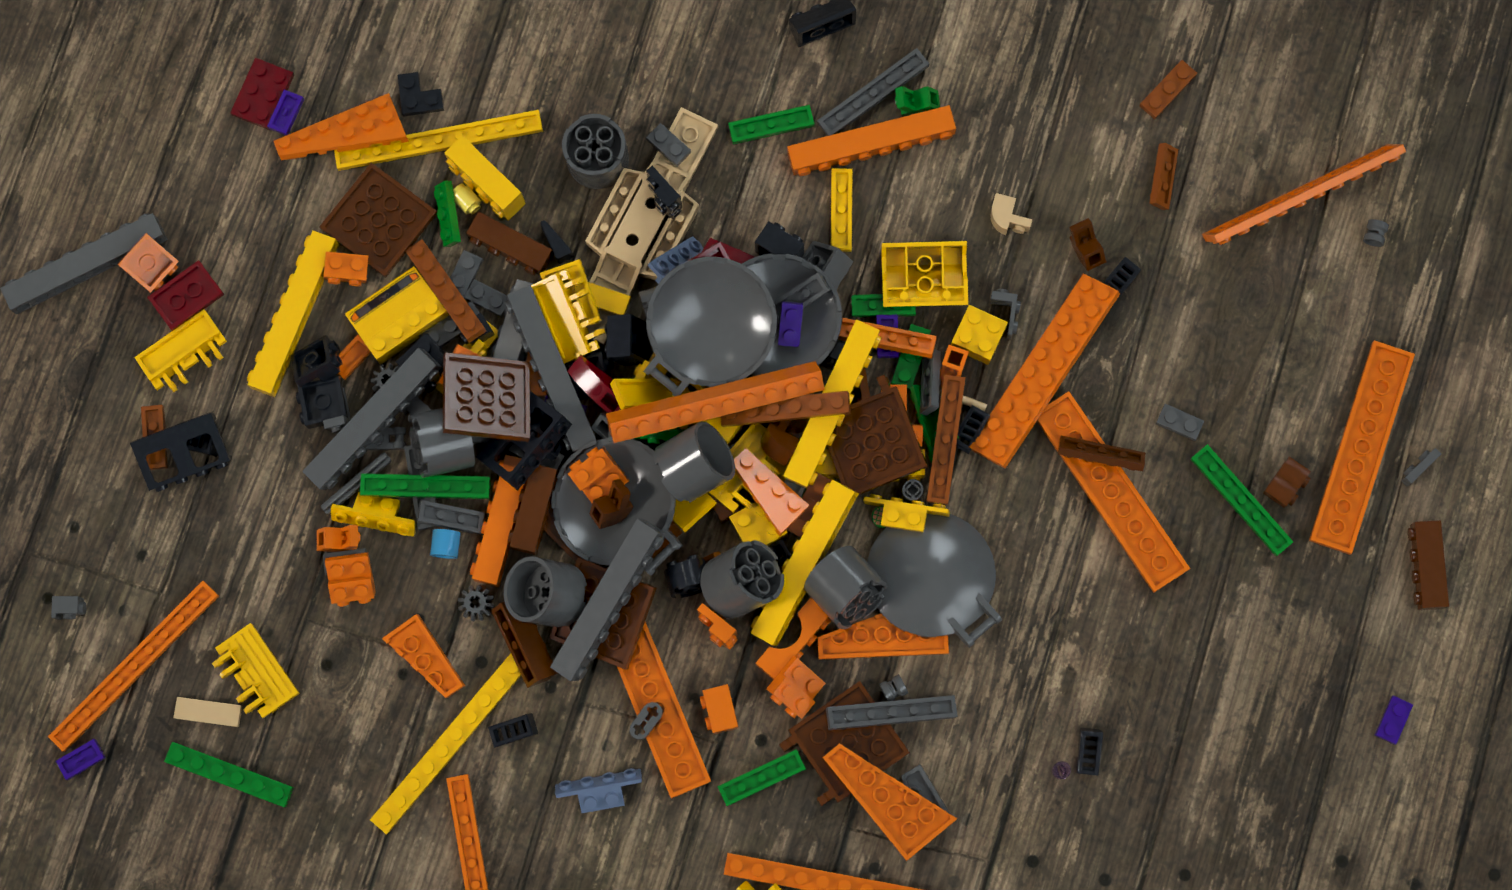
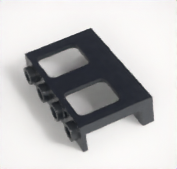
[476,391,572,491]
[130,411,232,492]

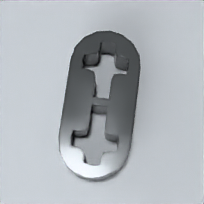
[630,702,663,740]

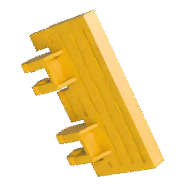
[531,269,606,364]
[134,309,227,392]
[610,379,690,429]
[708,423,789,513]
[212,623,300,718]

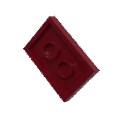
[230,58,294,130]
[147,260,225,331]

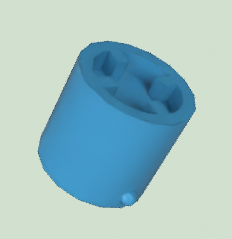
[430,529,461,559]

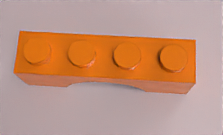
[755,598,832,680]

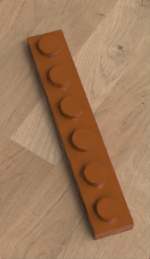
[405,239,487,343]
[927,375,966,505]
[721,391,851,427]

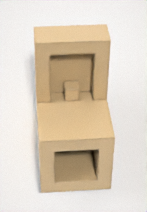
[990,193,1032,235]

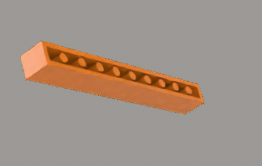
[606,361,825,443]

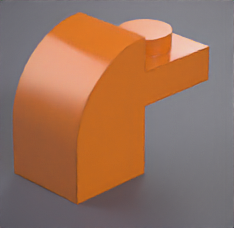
[940,345,969,387]
[317,525,360,552]

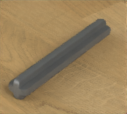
[321,452,391,515]

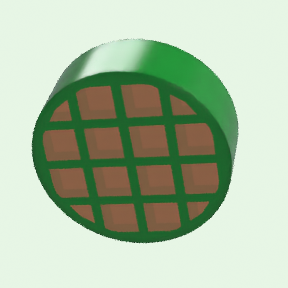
[871,506,886,528]

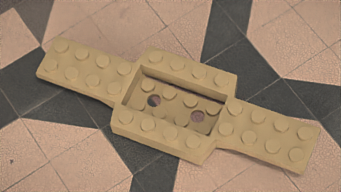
[586,107,719,346]

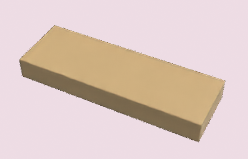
[174,697,242,727]

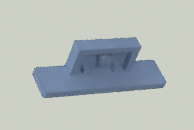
[648,236,704,284]
[555,768,642,813]

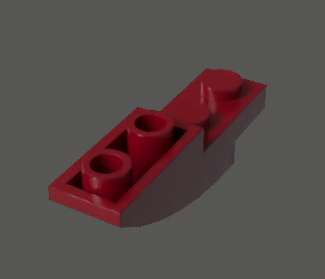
[567,354,621,413]

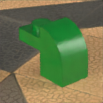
[895,86,940,116]

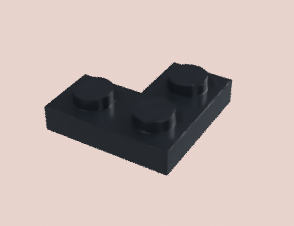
[397,72,444,117]

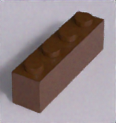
[466,211,554,276]
[508,465,559,555]
[1408,520,1449,610]
[491,601,558,688]

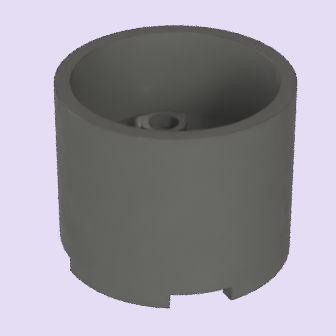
[562,114,629,189]
[408,408,475,478]
[654,421,735,503]
[700,540,784,619]
[804,546,888,629]
[504,556,587,627]

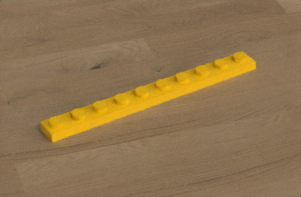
[334,110,543,171]
[370,653,521,834]

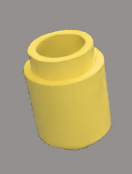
[453,183,481,215]

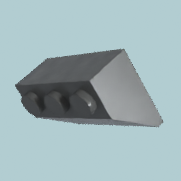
[802,241,854,290]

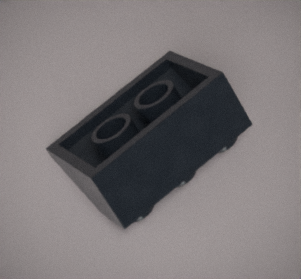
[789,0,856,48]

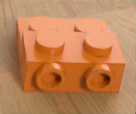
[118,233,179,293]
[568,446,630,503]
[325,552,376,607]
[697,603,738,650]
[766,656,826,719]

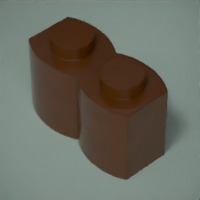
[1263,456,1311,508]

